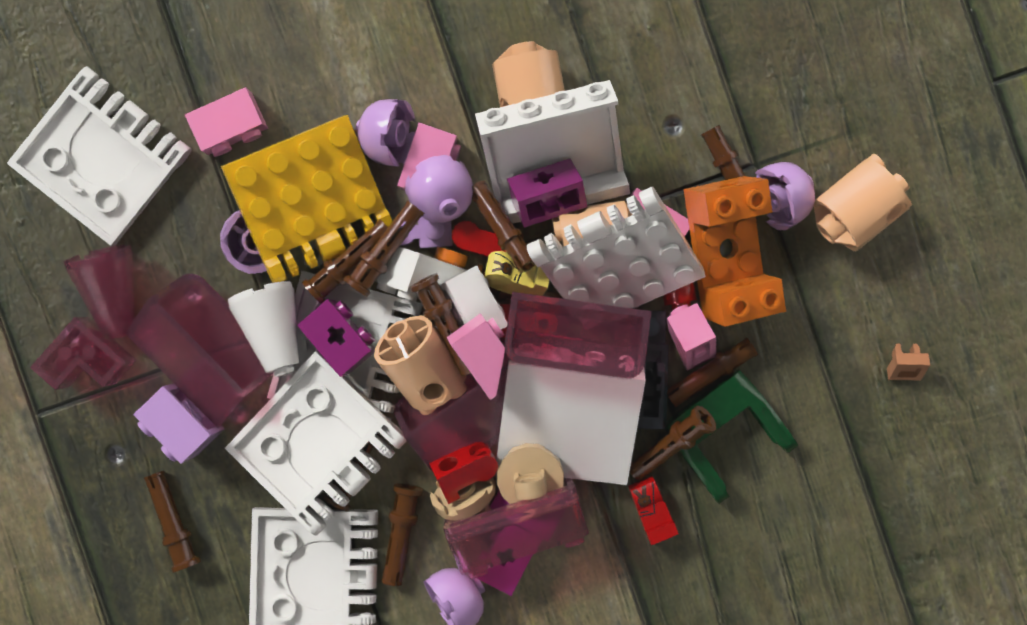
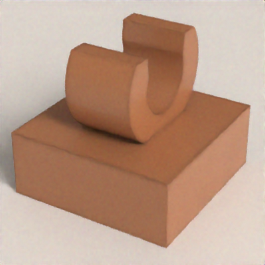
[887,344,930,381]

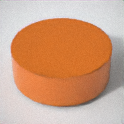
[434,246,469,268]

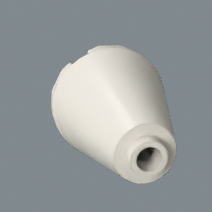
[228,281,299,378]

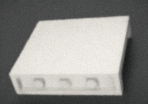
[475,80,630,224]
[496,348,646,485]

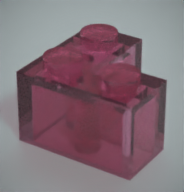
[30,317,137,390]

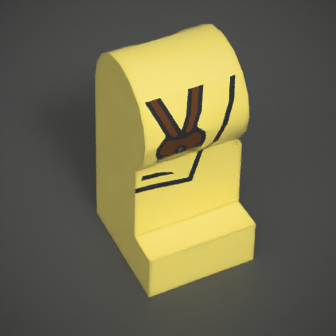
[484,251,549,303]

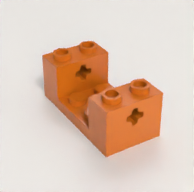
[683,176,786,327]

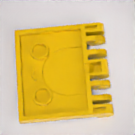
[221,115,392,283]

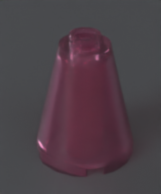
[63,245,135,339]

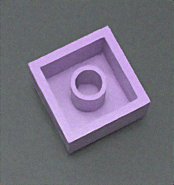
[133,382,225,464]

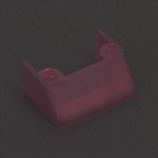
[443,478,589,579]

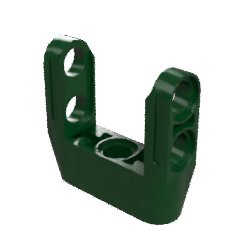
[665,369,798,504]

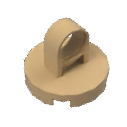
[497,443,564,511]
[430,477,496,528]

